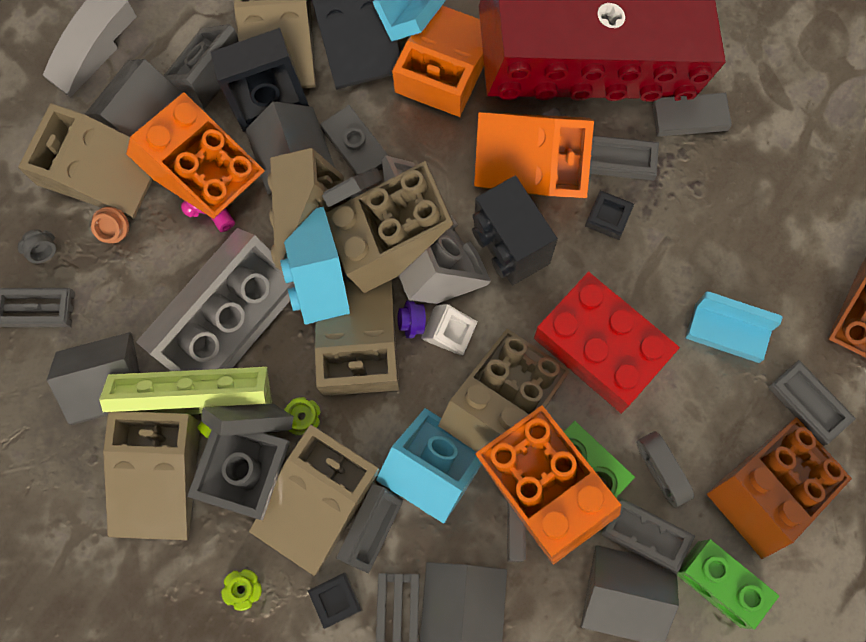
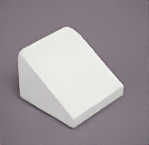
[421,304,478,355]

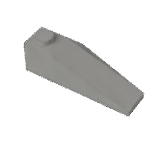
[382,155,491,304]

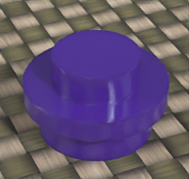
[397,300,426,338]

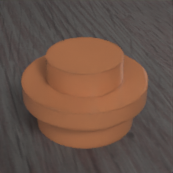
[91,206,129,243]

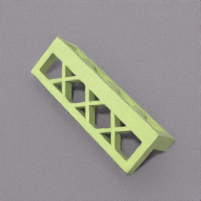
[99,367,272,415]

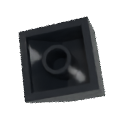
[211,28,309,132]

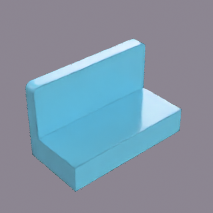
[373,0,446,41]
[685,292,783,363]

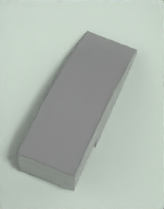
[43,0,137,97]

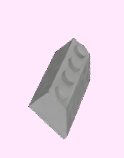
[136,228,295,371]

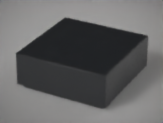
[585,190,634,240]
[308,572,362,629]

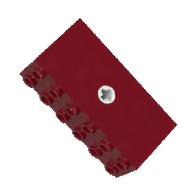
[479,0,726,102]

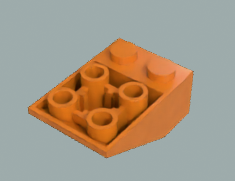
[392,5,484,117]
[126,92,265,219]
[474,112,594,198]
[475,405,621,565]

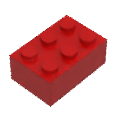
[534,271,680,414]

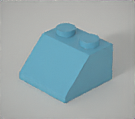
[280,207,350,325]
[376,408,482,524]

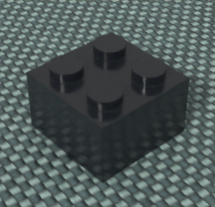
[472,175,558,286]

